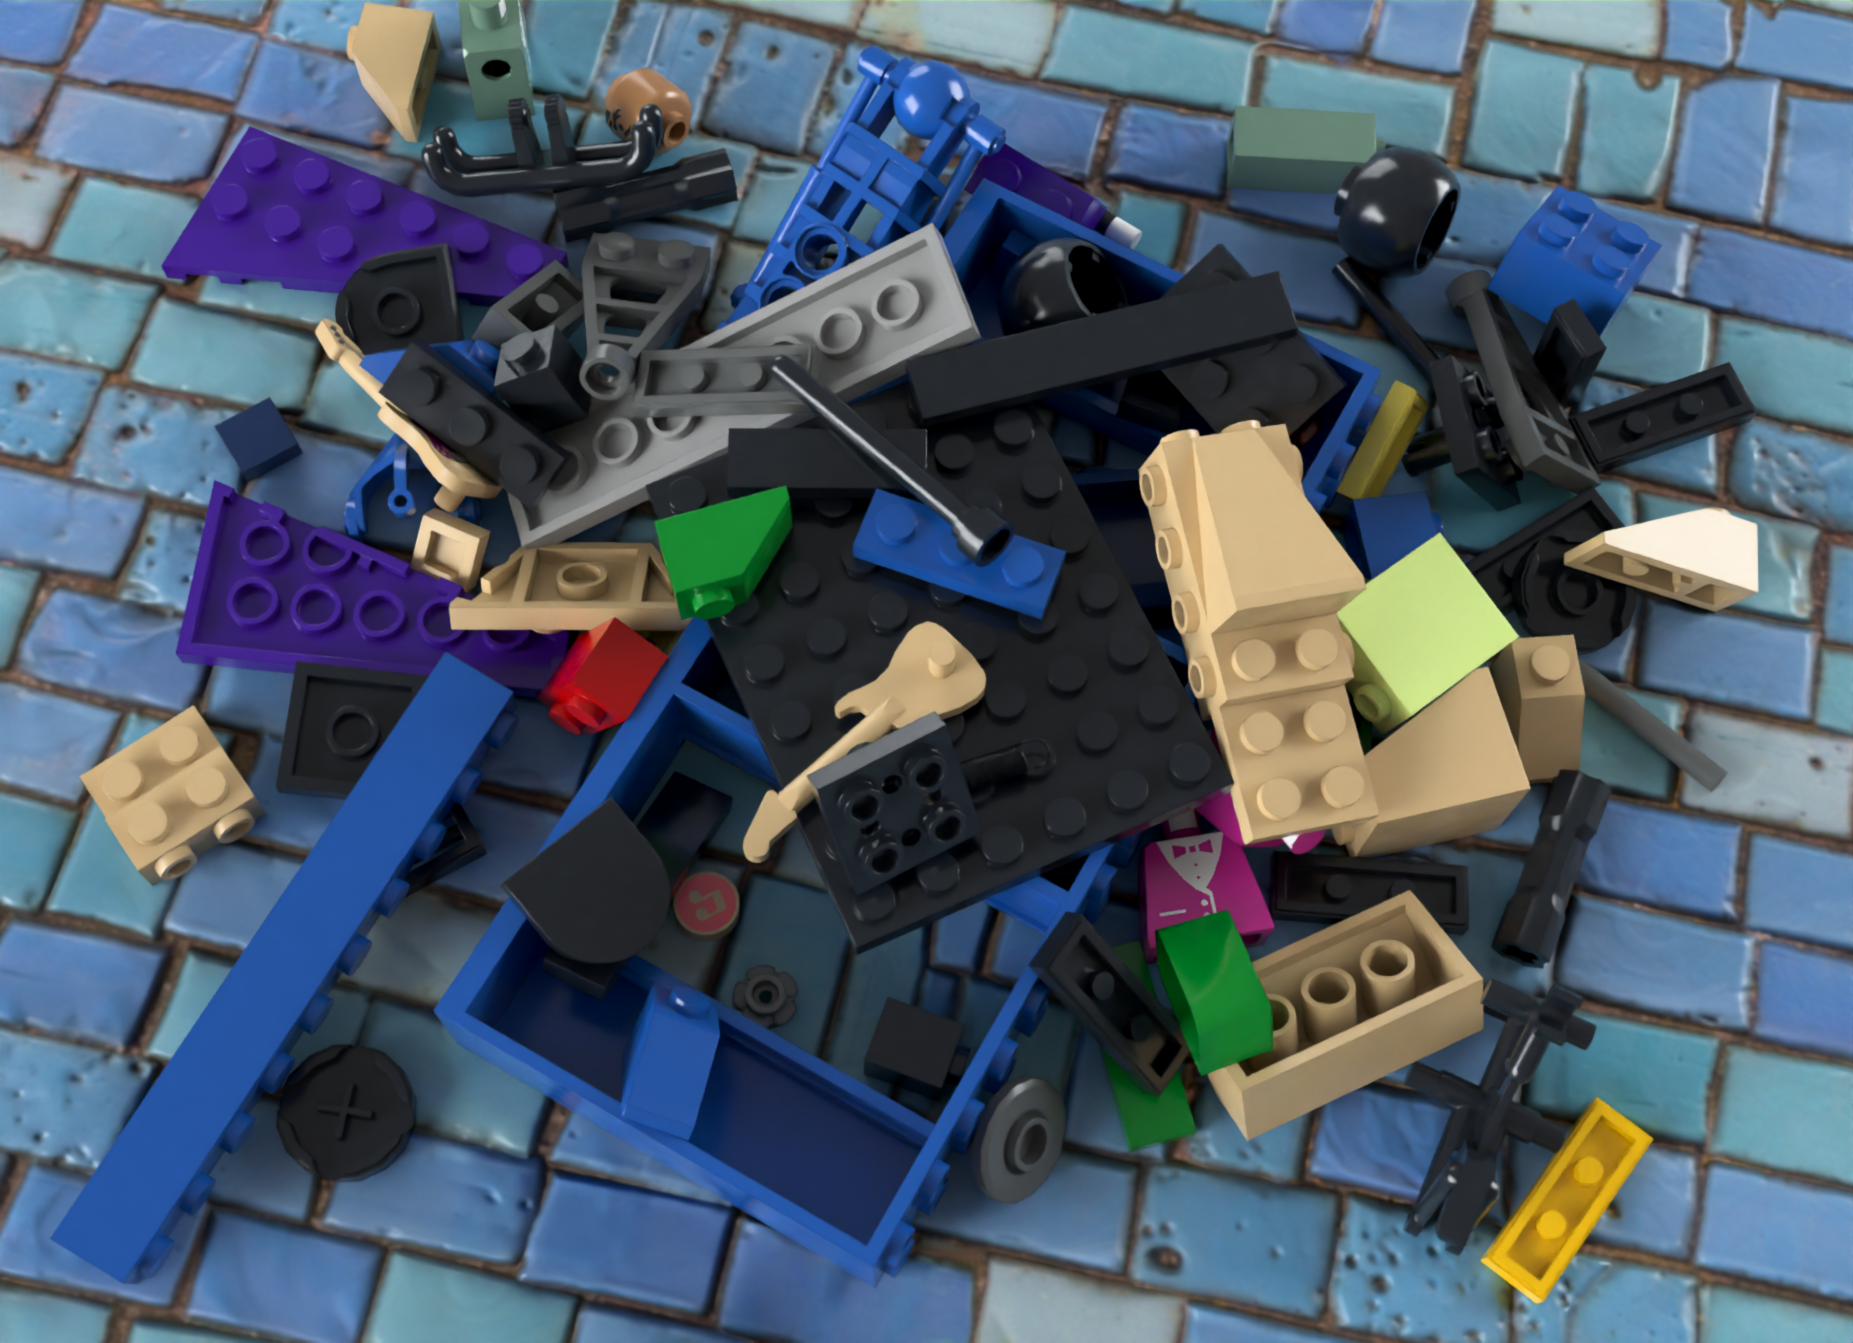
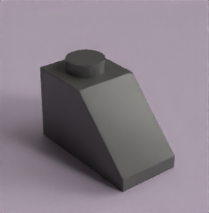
[471,260,584,351]

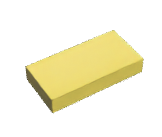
[1337,380,1430,503]

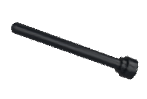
[769,354,1015,567]

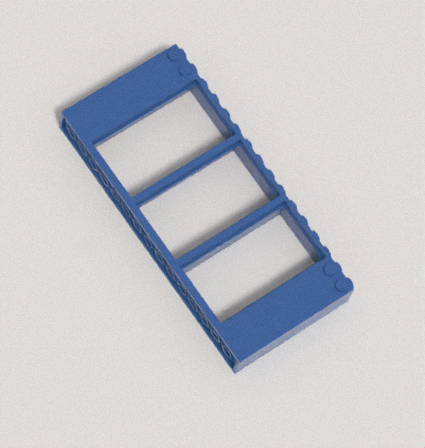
[434,178,1383,1288]

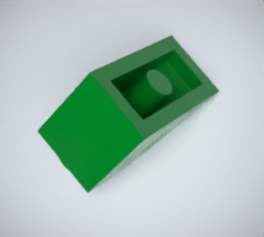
[654,485,793,620]

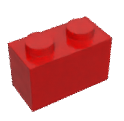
[537,617,669,735]

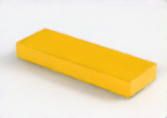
[1480,1097,1653,1304]

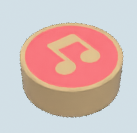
[673,871,740,941]

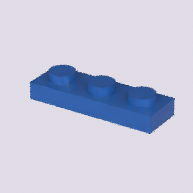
[853,489,1066,620]

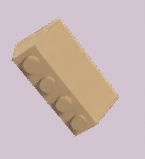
[1207,890,1484,1141]

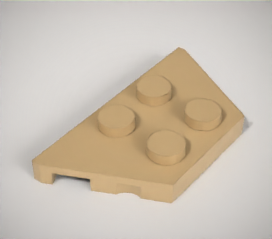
[449,542,693,634]

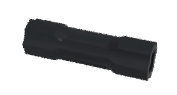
[552,148,738,243]
[1491,769,1611,969]

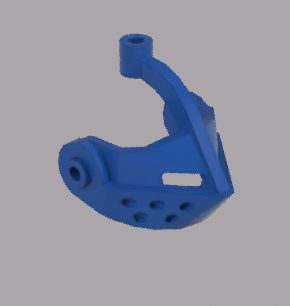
[343,433,483,544]

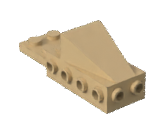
[1138,420,1380,845]

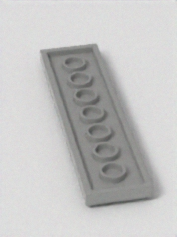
[507,223,981,549]

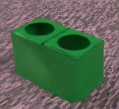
[1155,910,1273,1076]

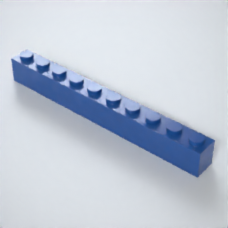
[50,652,519,1284]

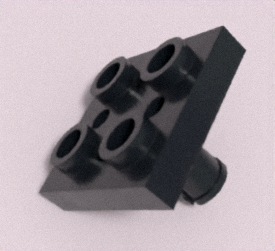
[1401,355,1523,511]
[807,711,982,895]

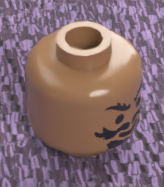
[605,68,692,156]

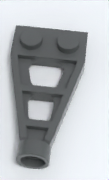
[579,232,711,400]
[1445,270,1601,495]

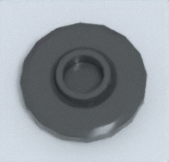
[971,1075,1066,1204]

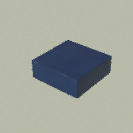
[215,397,303,483]

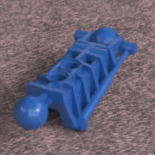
[715,45,1006,331]

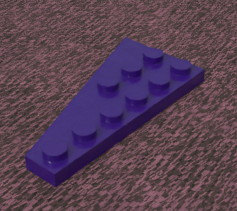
[161,126,569,307]
[176,480,572,698]

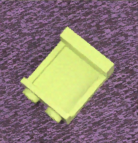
[1337,533,1519,734]

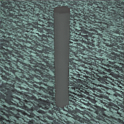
[1578,656,1728,792]

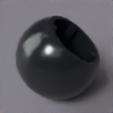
[1334,147,1461,278]
[997,237,1130,337]

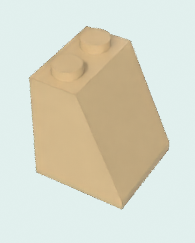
[1331,666,1531,858]

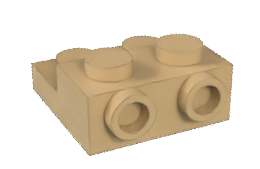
[79,705,266,886]

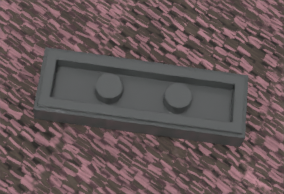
[632,344,824,418]

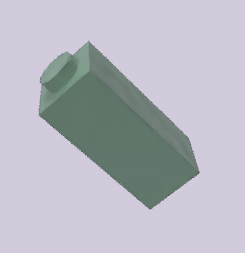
[1227,106,1385,194]

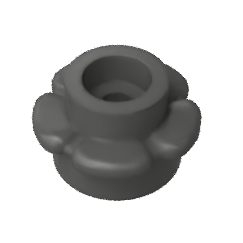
[732,965,798,1029]

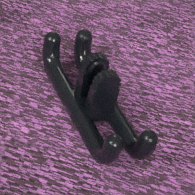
[421,94,663,197]

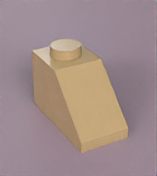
[347,2,442,143]
[1492,635,1585,784]

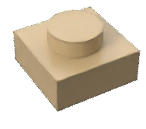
[411,508,491,593]

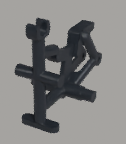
[1403,978,1596,1256]

